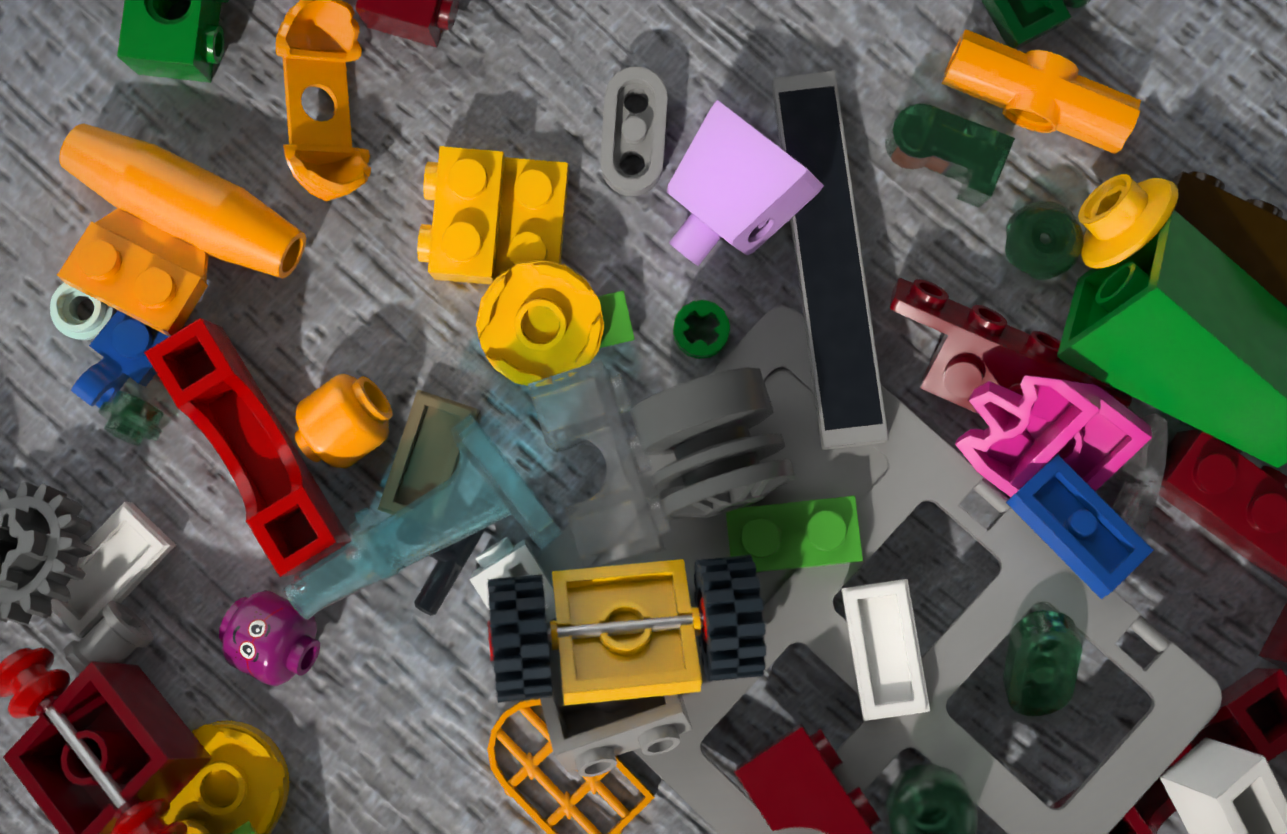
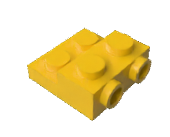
[417,146,569,285]

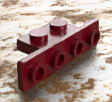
[890,278,1132,415]

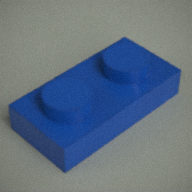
[1006,454,1154,599]

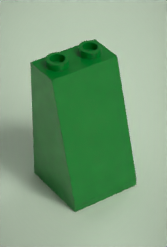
[1057,210,1287,468]

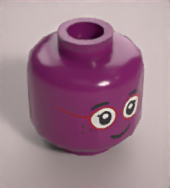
[219,590,320,686]

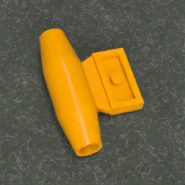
[57,123,306,337]

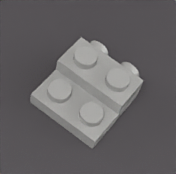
[540,642,693,777]

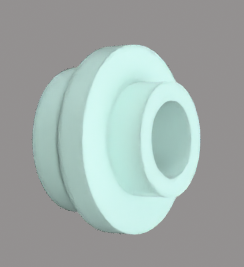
[50,282,116,340]

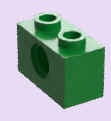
[117,0,229,83]

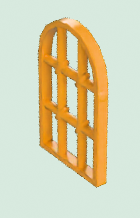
[487,698,655,834]

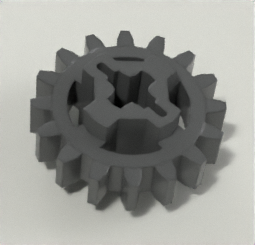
[0,482,93,625]

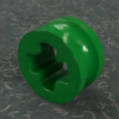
[673,300,730,359]

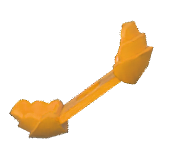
[276,0,371,202]

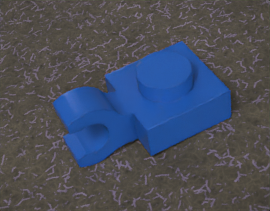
[71,310,169,410]

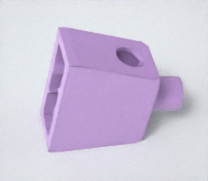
[667,100,824,266]

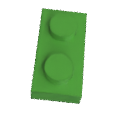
[726,496,863,573]

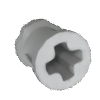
[63,601,153,674]

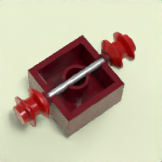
[0,648,212,834]

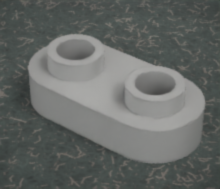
[600,67,668,196]

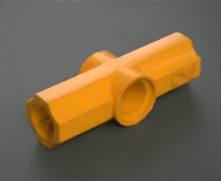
[941,29,1141,154]

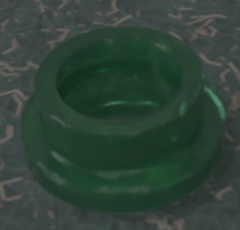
[98,391,164,446]

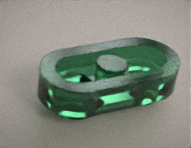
[1003,610,1082,716]

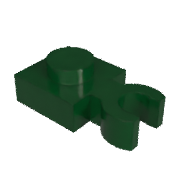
[981,0,1091,49]

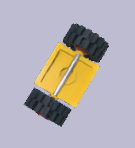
[488,555,766,705]

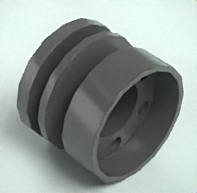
[630,367,796,520]

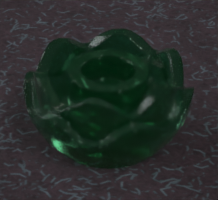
[1005,201,1084,280]

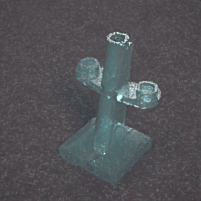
[283,413,562,620]

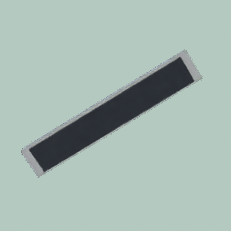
[772,71,889,450]

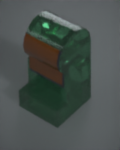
[885,103,1015,208]

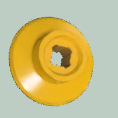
[1078,174,1178,269]

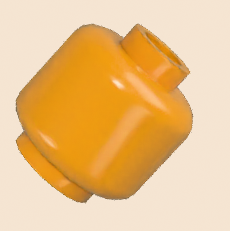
[295,374,393,469]

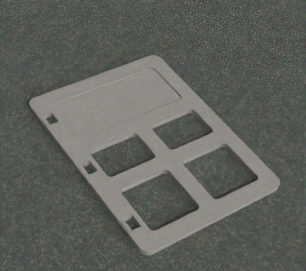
[536,307,1222,834]

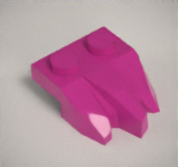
[955,375,1152,497]

